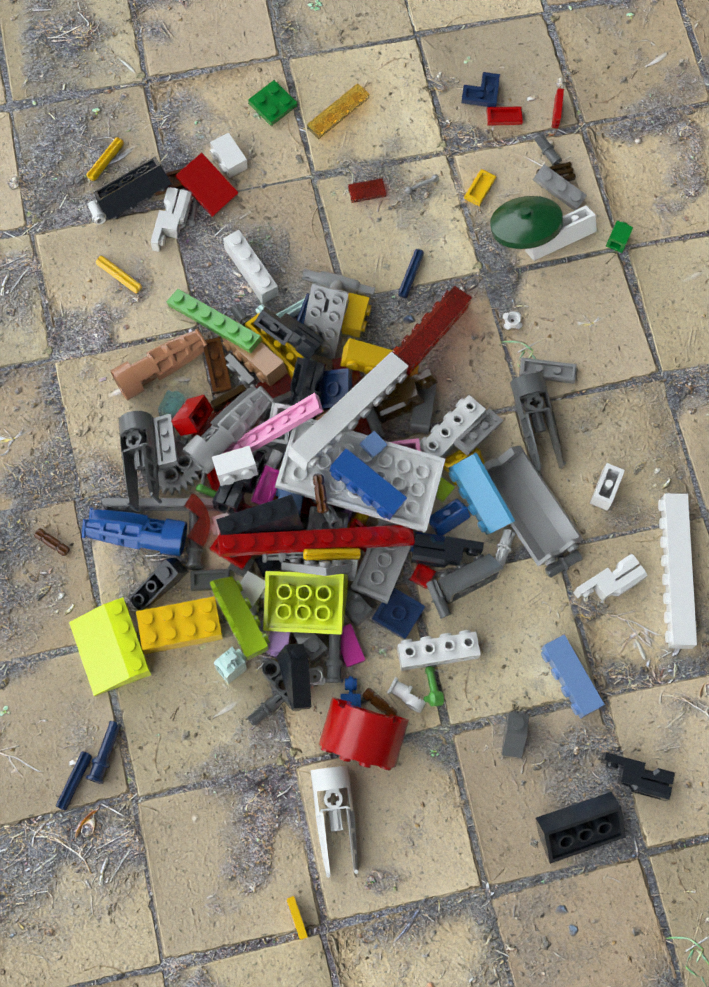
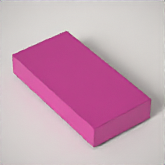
[251,465,279,505]
[341,624,365,668]

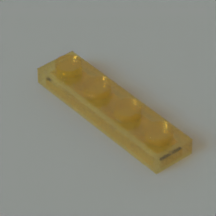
[307,83,370,139]

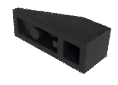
[276,644,311,710]

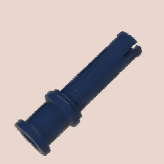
[86,721,122,784]

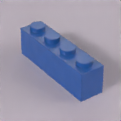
[329,448,407,520]

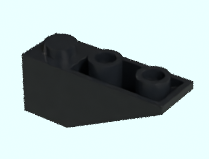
[128,557,189,611]

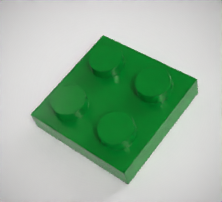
[248,80,297,126]

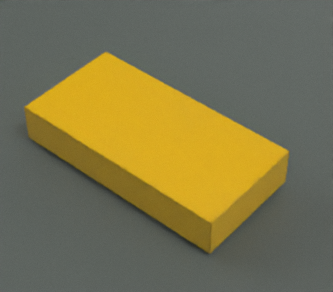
[464,169,497,207]
[287,896,308,940]

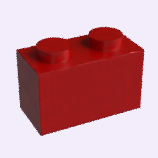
[171,395,214,436]

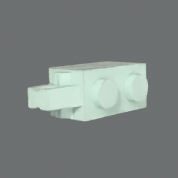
[214,647,247,684]

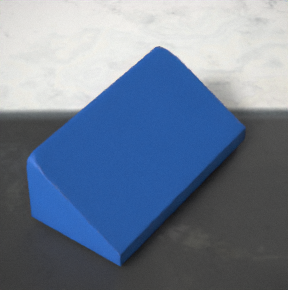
[429,498,470,536]

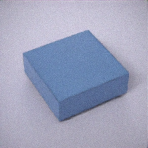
[359,431,387,459]

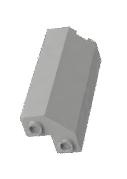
[483,446,584,566]

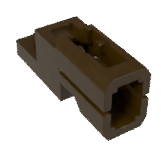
[374,368,438,423]

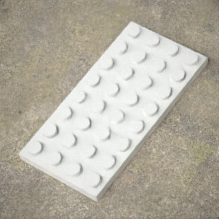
[275,419,445,532]

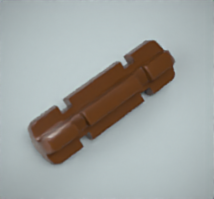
[313,475,329,514]
[34,528,70,556]
[362,688,397,716]

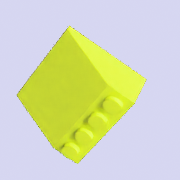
[263,571,348,634]
[69,597,151,696]

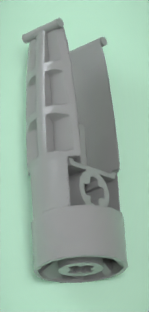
[182,384,274,474]

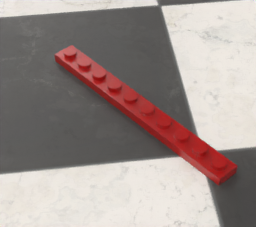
[217,525,415,557]

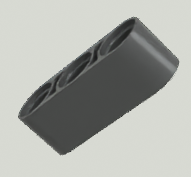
[410,383,437,434]
[262,660,300,711]

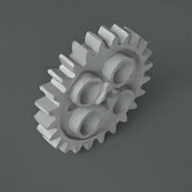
[141,435,202,496]

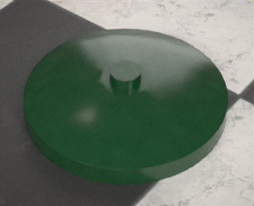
[490,196,563,249]

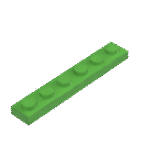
[166,289,262,353]

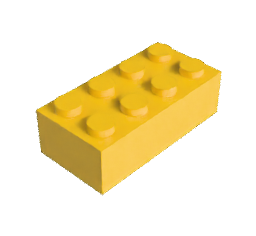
[136,596,223,655]

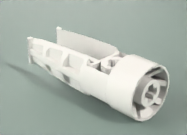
[311,766,358,878]

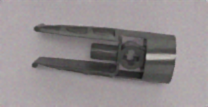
[510,373,566,473]
[118,411,162,512]

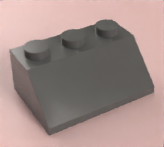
[438,553,503,604]

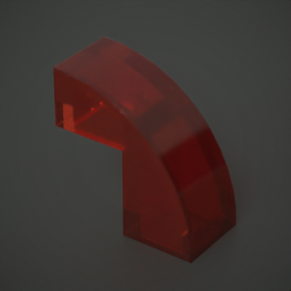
[184,493,212,548]

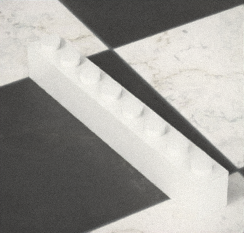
[288,352,409,471]
[658,493,697,649]

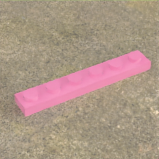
[222,393,323,454]

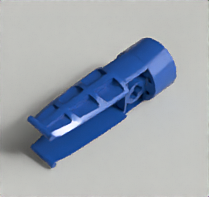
[82,508,187,557]

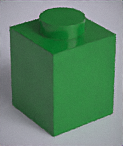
[606,221,633,253]

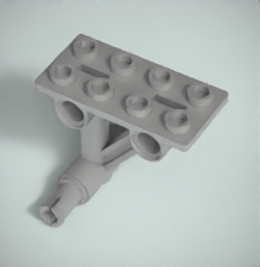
[302,268,375,359]

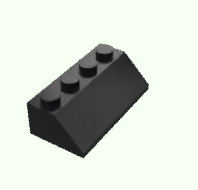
[94,157,172,220]
[216,494,304,558]
[535,792,626,864]

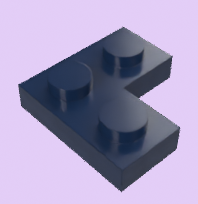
[461,72,500,107]

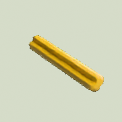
[87,137,124,181]
[96,255,142,294]
[303,548,361,561]

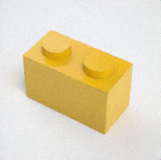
[341,292,372,338]

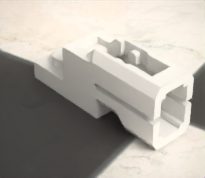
[151,187,193,252]
[573,554,648,601]

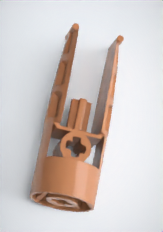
[110,328,207,401]

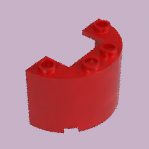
[319,697,410,771]

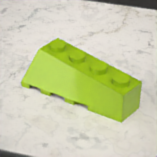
[209,576,270,661]

